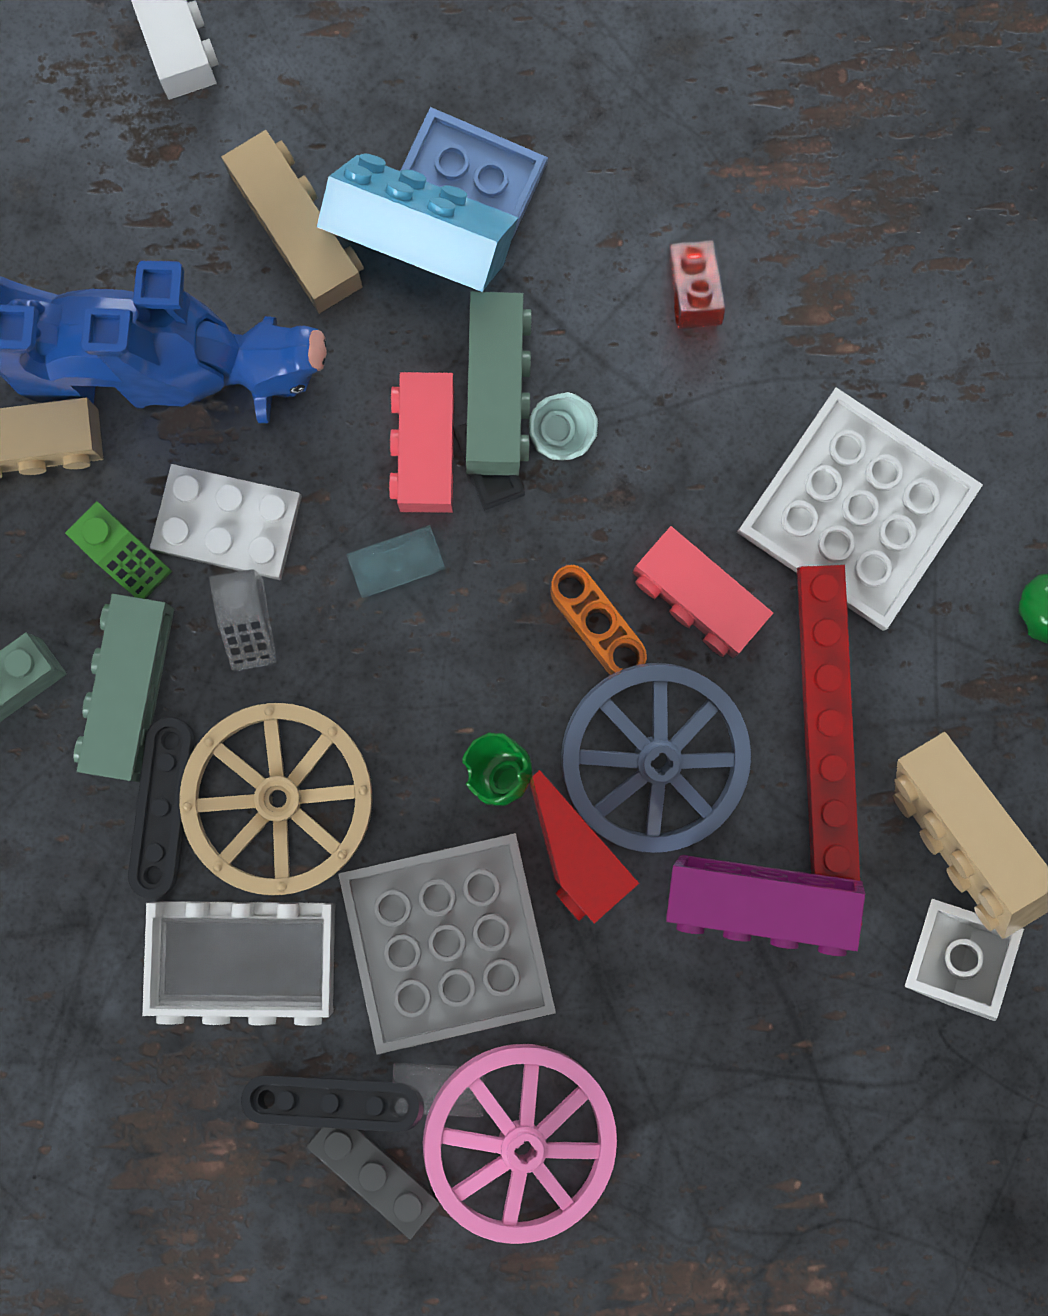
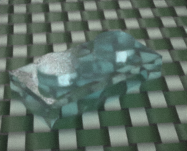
[346,525,445,598]

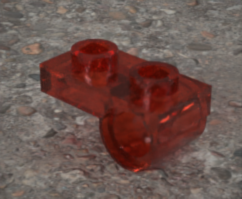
[669,241,725,329]

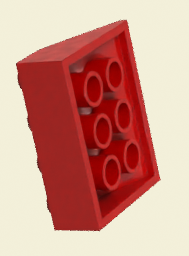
[530,770,639,924]

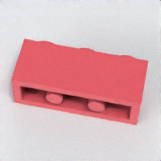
[389,372,455,513]
[633,526,773,658]

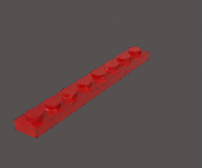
[797,565,862,926]

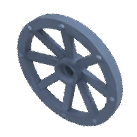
[561,663,751,853]

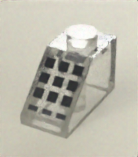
[209,569,277,671]

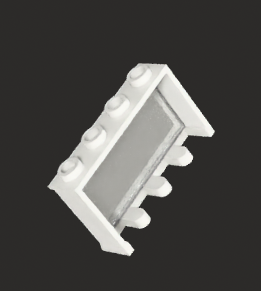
[142,901,336,1026]

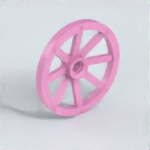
[423,1044,617,1244]

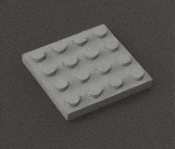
[338,833,556,1054]

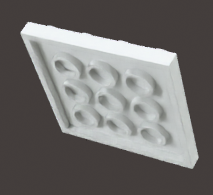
[737,387,983,631]

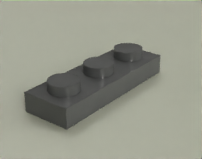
[306,1127,441,1240]

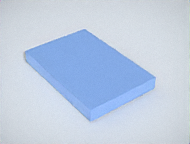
[400,107,548,238]

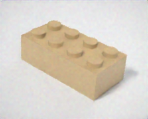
[893,732,1048,939]

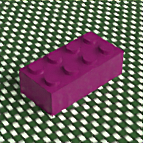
[666,855,865,956]

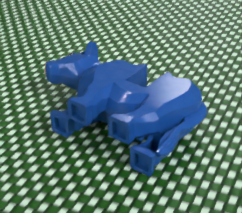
[0,261,327,423]

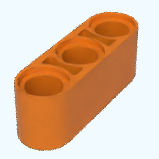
[550,565,647,675]

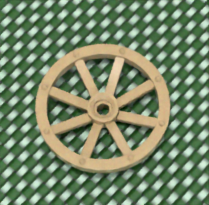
[180,703,373,895]

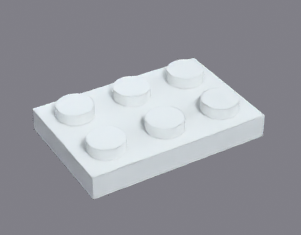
[150,464,302,580]

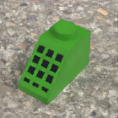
[65,501,172,599]

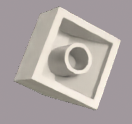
[905,899,1024,1021]

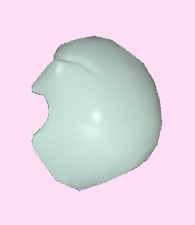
[529,392,598,460]

